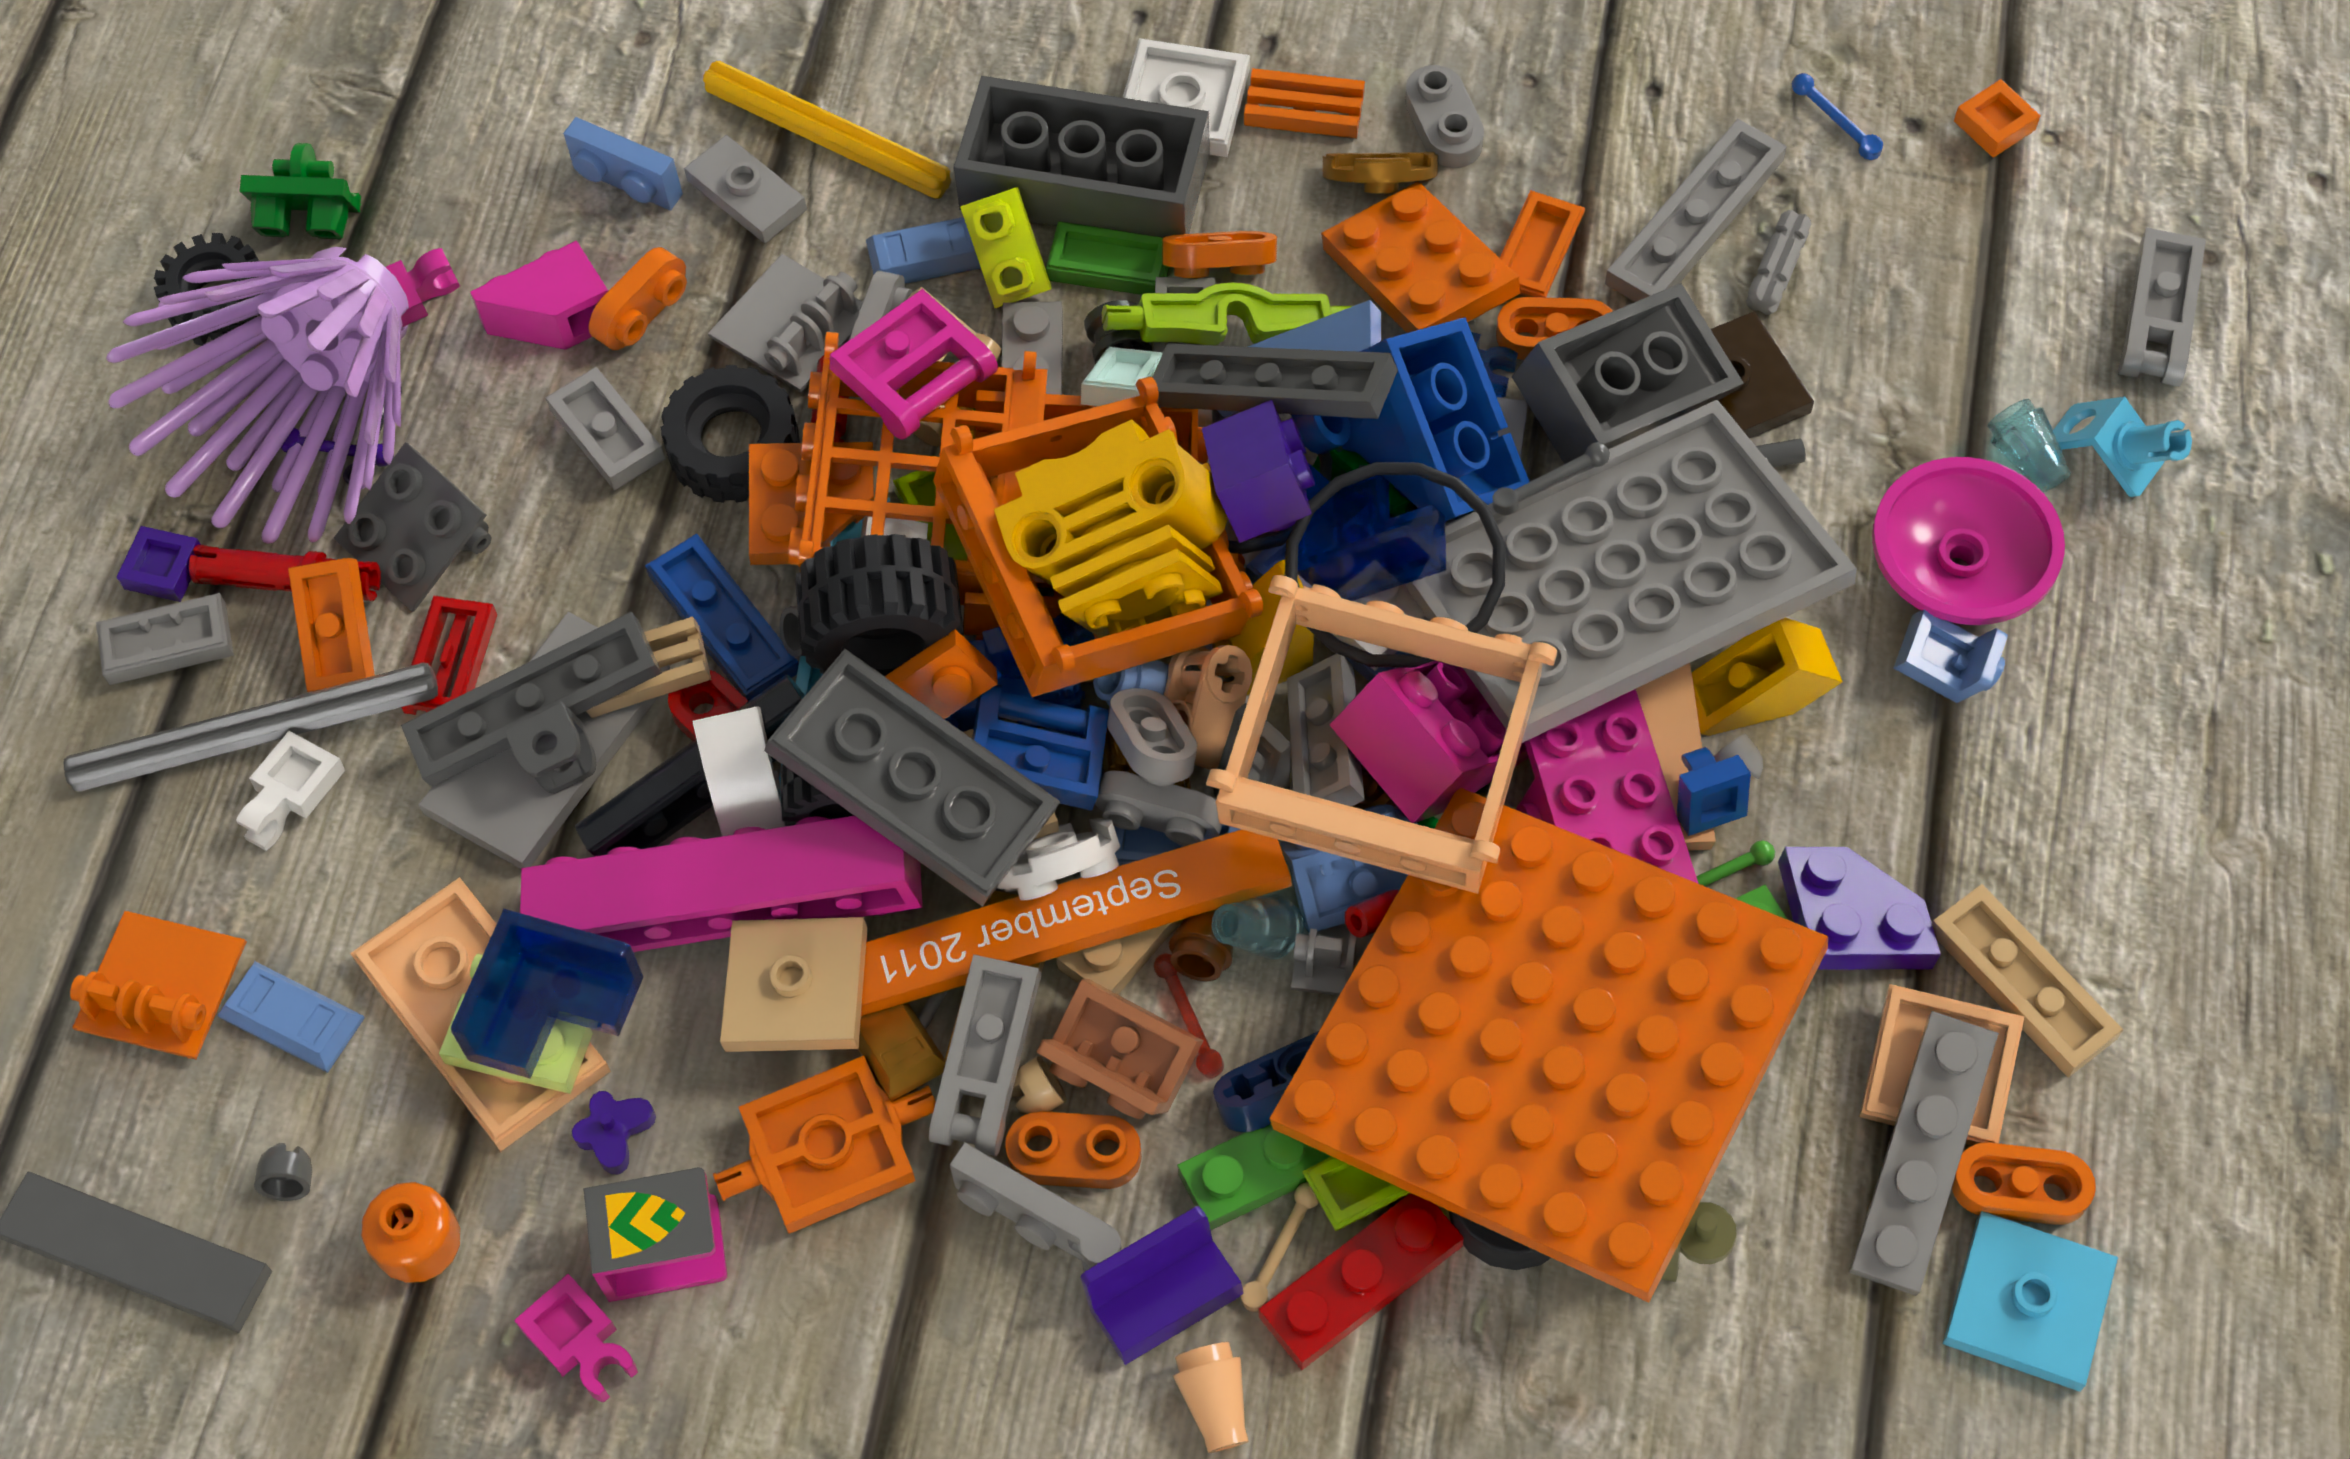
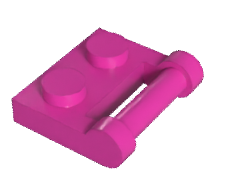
[830,289,998,440]

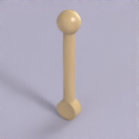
[1241,1182,1319,1312]

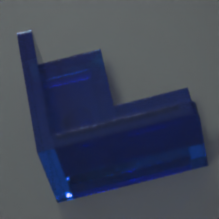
[1298,463,1446,601]
[451,909,644,1079]

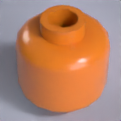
[361,1182,461,1283]

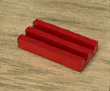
[401,595,498,715]

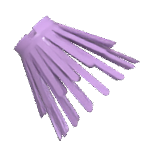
[106,247,409,544]

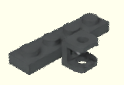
[401,612,662,794]

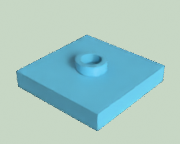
[1942,1211,2118,1392]

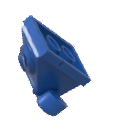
[1291,317,1529,524]

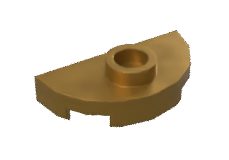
[1323,152,1438,193]

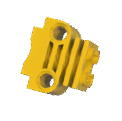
[994,419,1228,638]

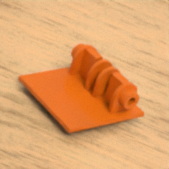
[70,911,247,1060]

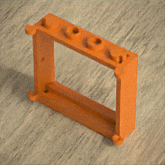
[933,376,1263,697]

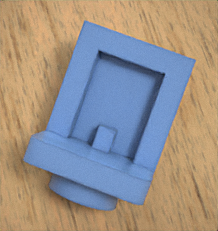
[1893,609,2008,703]

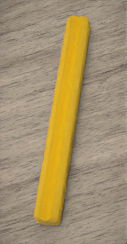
[703,61,952,199]

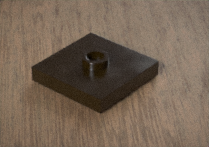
[1710,311,1814,438]

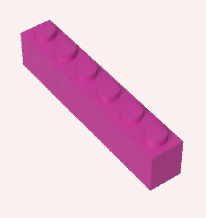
[519,816,922,966]

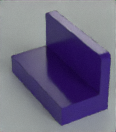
[1080,1206,1244,1365]

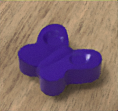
[572,1091,656,1175]

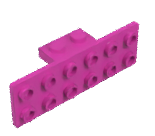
[1515,689,1699,884]

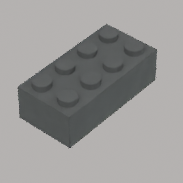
[954,76,1210,238]

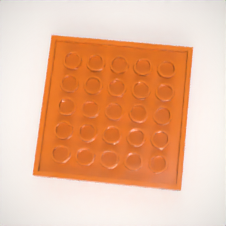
[1269,788,1828,1303]

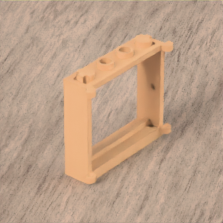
[1206,575,1557,894]

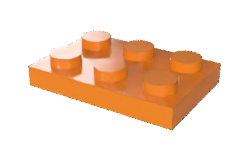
[1321,181,1520,333]

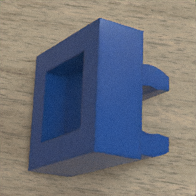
[1677,747,1751,836]

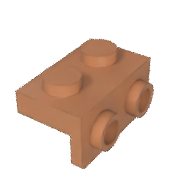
[1036,979,1204,1120]

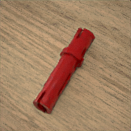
[189,544,381,601]

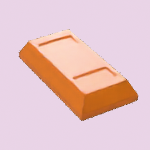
[1500,190,1585,297]

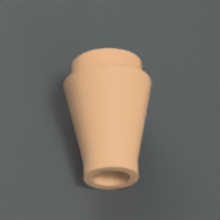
[1173,1342,1249,1453]

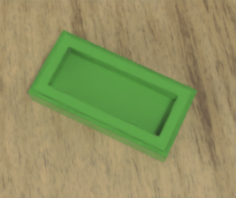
[1046,222,1169,295]

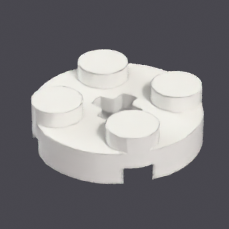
[997,818,1120,900]

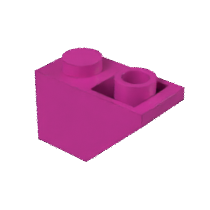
[470,240,608,350]

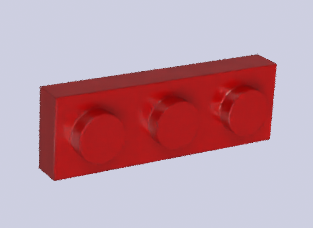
[1259,1193,1464,1370]

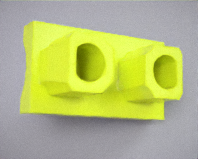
[960,187,1052,308]

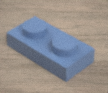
[563,117,683,211]

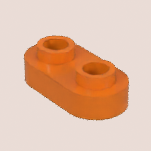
[1162,231,1277,278]
[589,247,687,350]
[1496,297,1613,360]
[1005,1111,1142,1189]
[1952,1142,2096,1225]

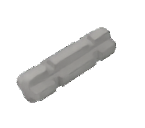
[1746,210,1811,315]

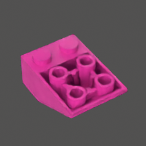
[1330,660,1529,823]

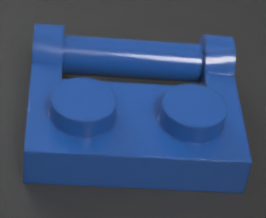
[972,684,1109,811]

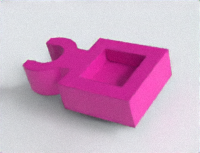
[514,1274,638,1403]

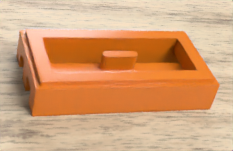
[1244,68,1365,139]

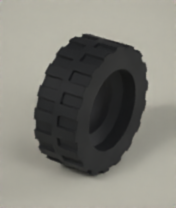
[660,365,800,503]

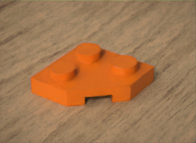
[749,442,874,565]

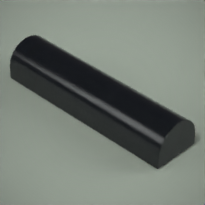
[575,674,805,856]

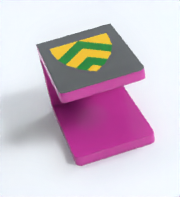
[583,1167,727,1302]

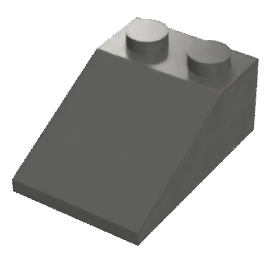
[1511,283,1744,464]

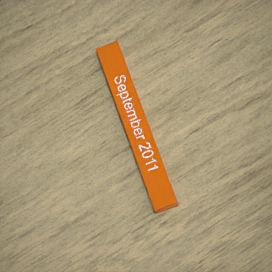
[861,829,1292,1016]

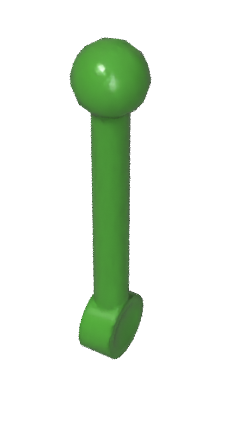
[1696,840,1775,886]

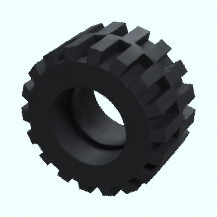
[795,534,964,676]

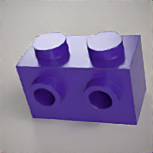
[1202,400,1315,543]

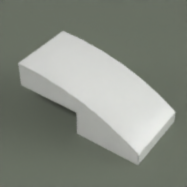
[692,707,785,836]

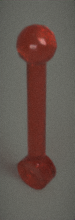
[1153,953,1225,1078]

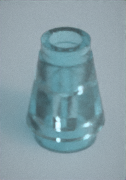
[1987,399,2072,493]
[1212,894,1304,960]

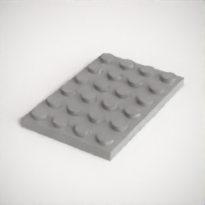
[1389,400,1857,743]

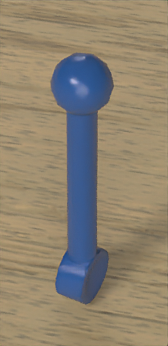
[1792,73,1883,160]

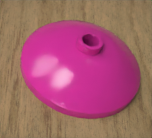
[1872,457,2065,625]

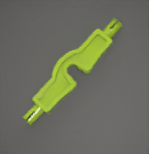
[1102,282,1352,346]

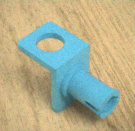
[2044,396,2192,497]

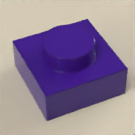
[116,526,202,602]

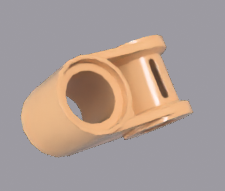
[1164,645,1252,770]

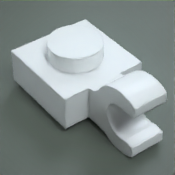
[236,731,345,851]

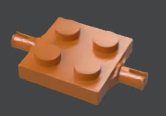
[713,1056,936,1234]

